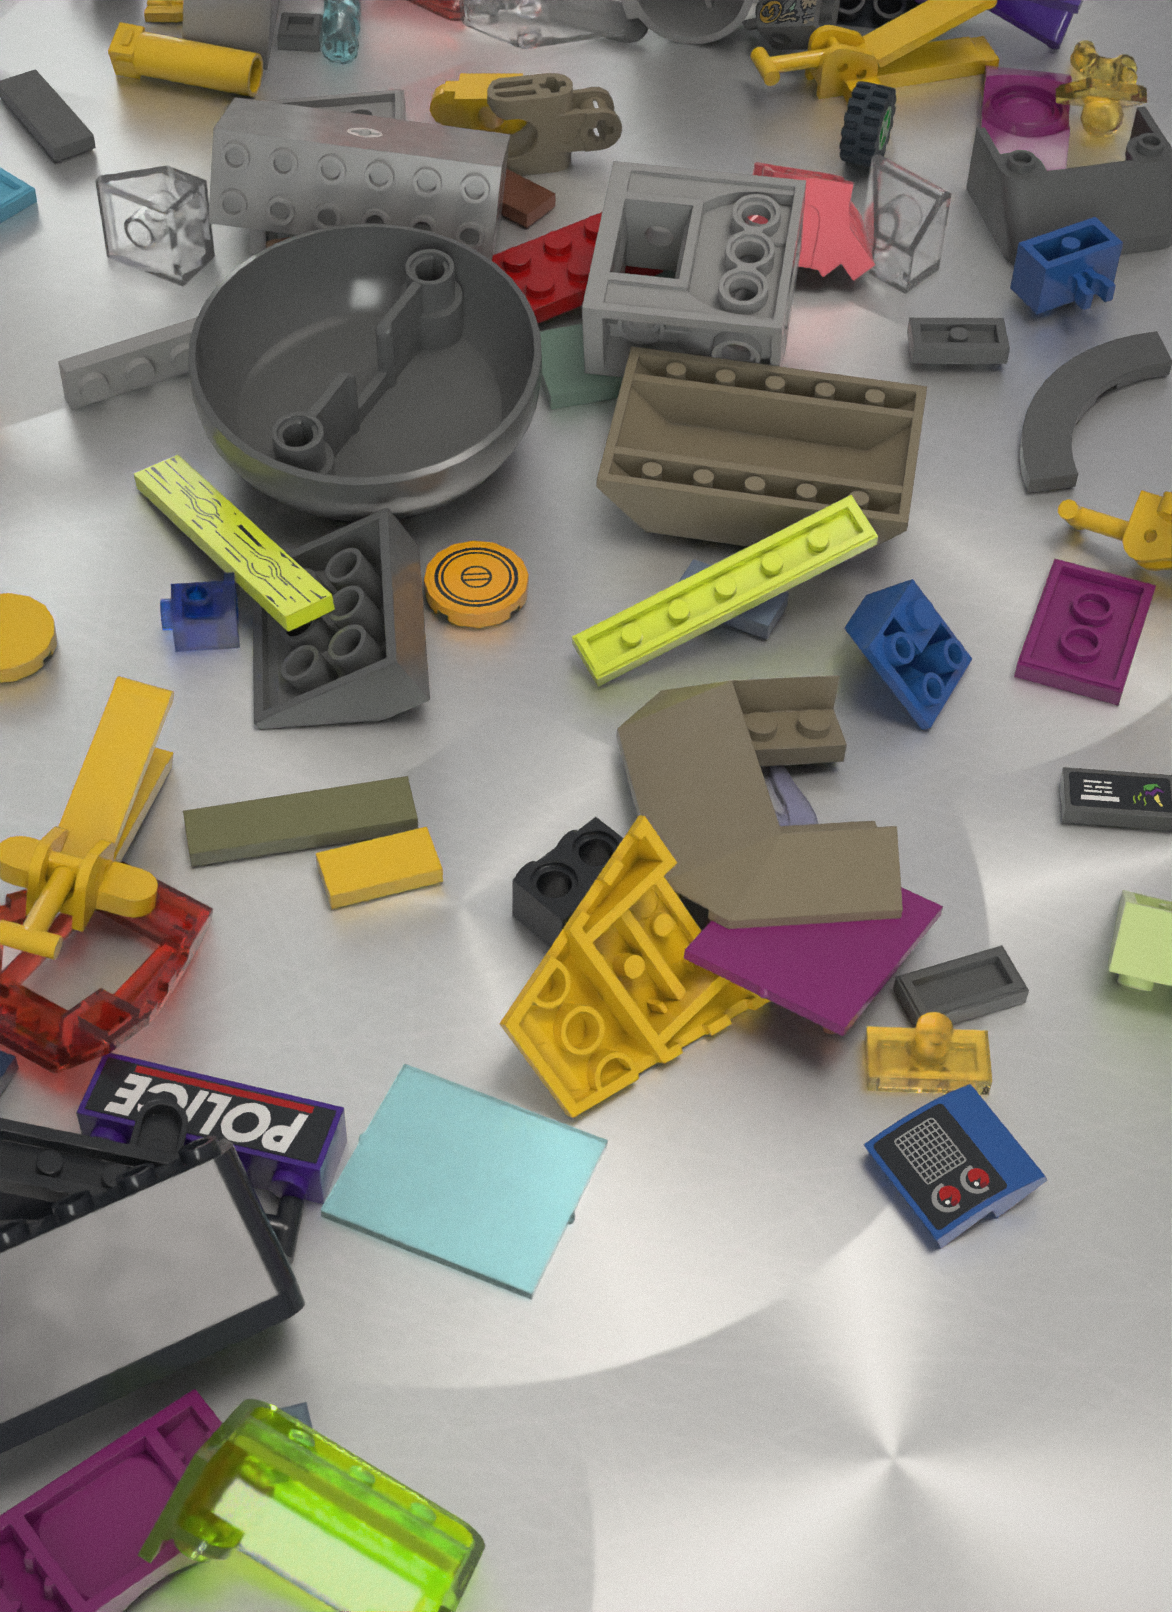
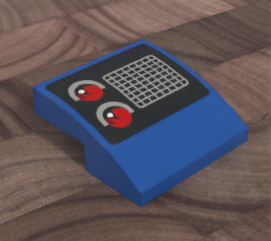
[863,1084,1048,1248]

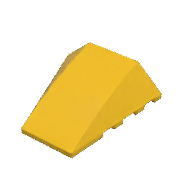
[499,815,770,1118]

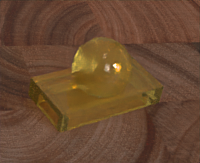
[1056,78,1147,139]

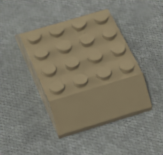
[596,346,927,561]

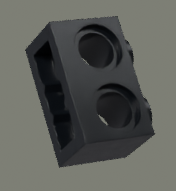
[512,817,623,947]

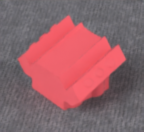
[748,162,875,281]

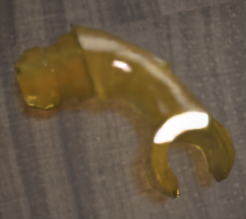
[1070,40,1138,94]

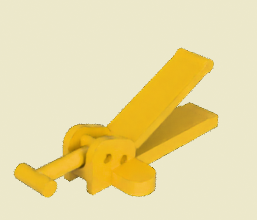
[750,0,1000,103]
[1058,490,1172,571]
[0,676,174,960]

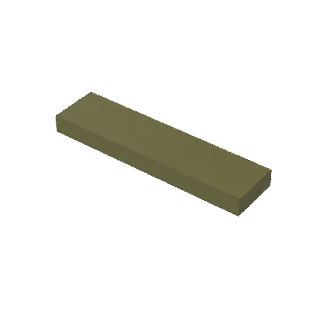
[183,776,418,867]

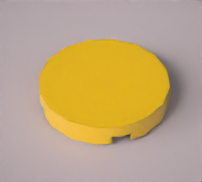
[0,593,57,683]

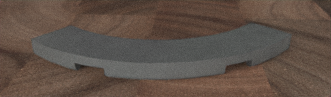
[1019,331,1172,492]

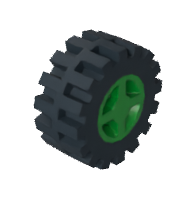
[839,81,897,168]

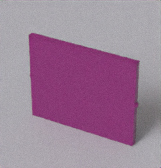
[684,887,943,1036]

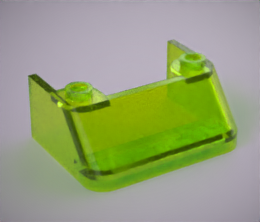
[137,1399,485,1612]

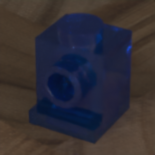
[160,572,240,652]

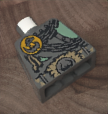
[742,0,840,50]

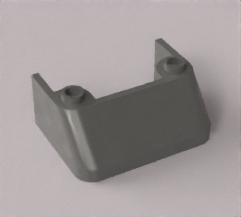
[966,106,1172,265]

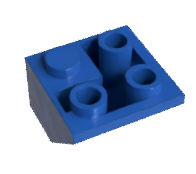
[844,579,972,730]

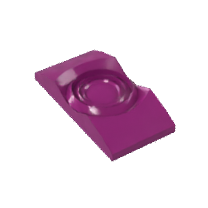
[979,65,1072,171]
[0,1389,274,1612]

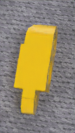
[429,73,527,135]

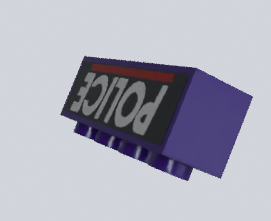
[76,1051,347,1204]

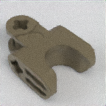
[487,73,622,176]

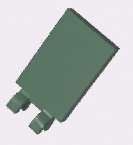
[540,323,623,410]

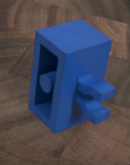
[1010,217,1123,314]

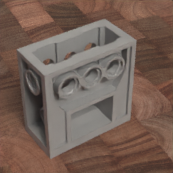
[582,161,806,377]

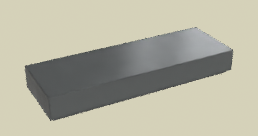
[0,69,96,162]

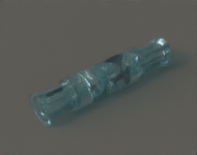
[321,0,361,64]

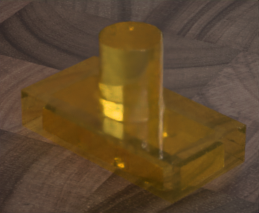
[864,1012,993,1095]

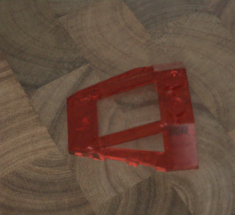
[0,861,213,1074]

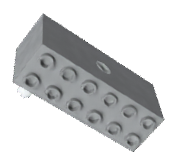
[208,97,510,261]

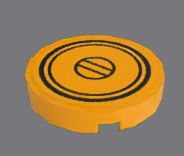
[424,541,529,628]

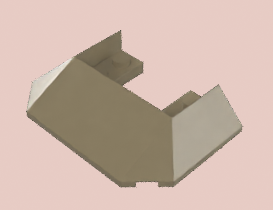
[616,675,903,929]

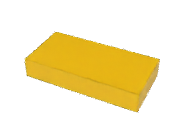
[316,826,443,909]

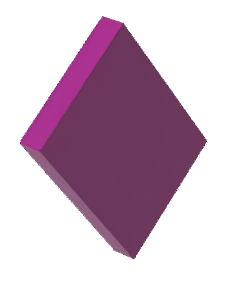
[1014,558,1156,706]

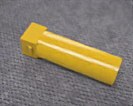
[108,22,263,97]

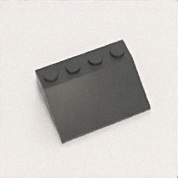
[253,507,430,729]

